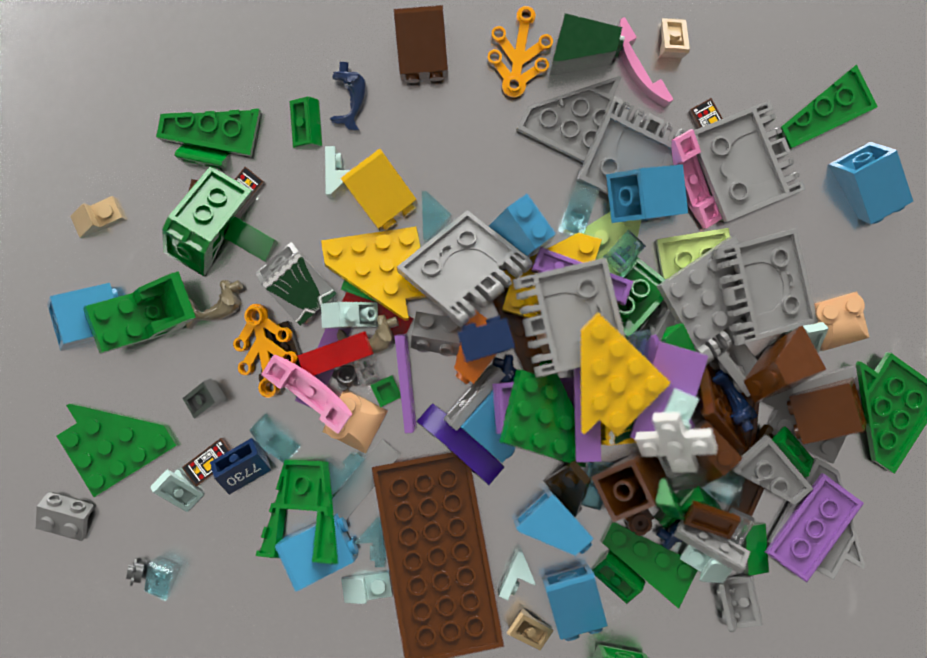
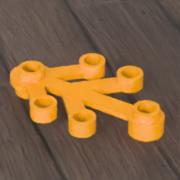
[487,6,553,98]
[233,304,297,398]

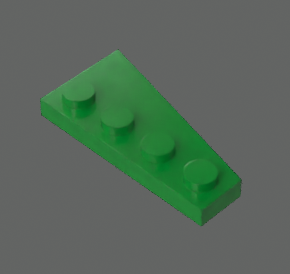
[780,64,878,149]
[156,108,261,157]
[601,520,698,609]

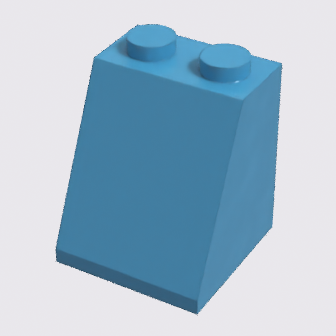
[829,142,914,224]
[606,164,688,223]
[489,194,556,258]
[47,283,118,351]
[448,390,516,463]
[514,489,594,556]
[275,513,359,592]
[542,565,608,641]

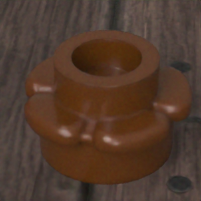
[628,512,652,536]

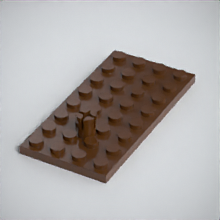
[372,453,504,658]

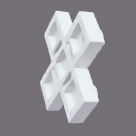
[635,412,717,473]

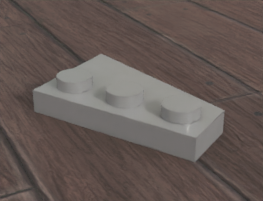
[731,435,813,505]

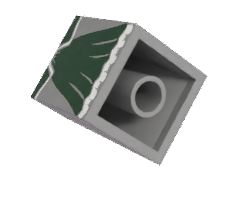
[256,242,337,326]

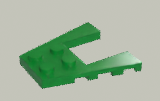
[256,460,338,564]

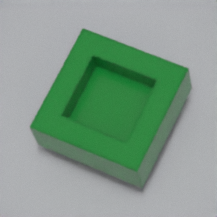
[370,375,401,407]

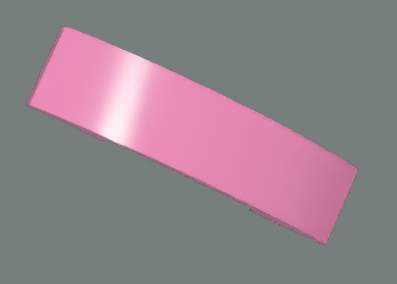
[618,17,673,108]
[671,129,722,229]
[261,355,352,434]

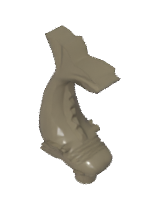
[186,280,243,329]
[337,315,399,354]

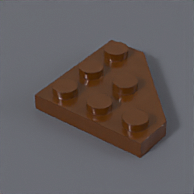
[698,363,748,456]

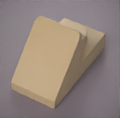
[659,19,690,58]
[70,196,125,238]
[507,608,554,651]

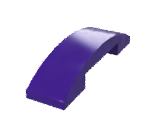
[416,403,505,486]

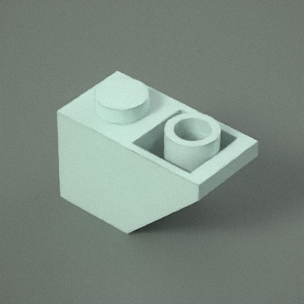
[321,302,378,328]

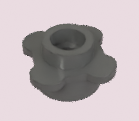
[333,365,360,391]
[126,559,144,586]

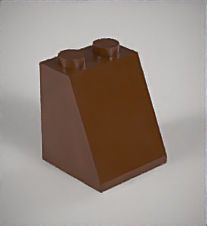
[394,5,448,83]
[743,325,827,403]
[787,377,867,445]
[684,420,743,487]
[591,451,674,522]

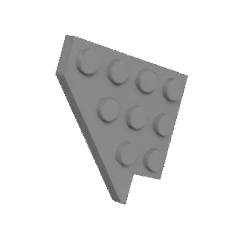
[516,76,635,163]
[760,366,862,464]
[767,457,866,580]

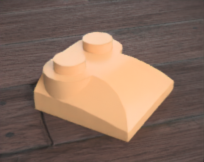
[814,291,869,351]
[322,389,388,454]

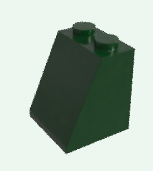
[550,13,625,75]

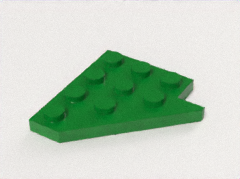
[855,352,927,474]
[499,359,587,468]
[57,403,179,497]

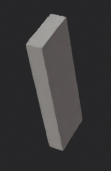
[444,365,505,431]
[674,514,750,574]

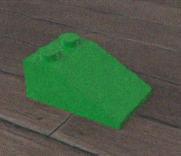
[617,257,666,341]

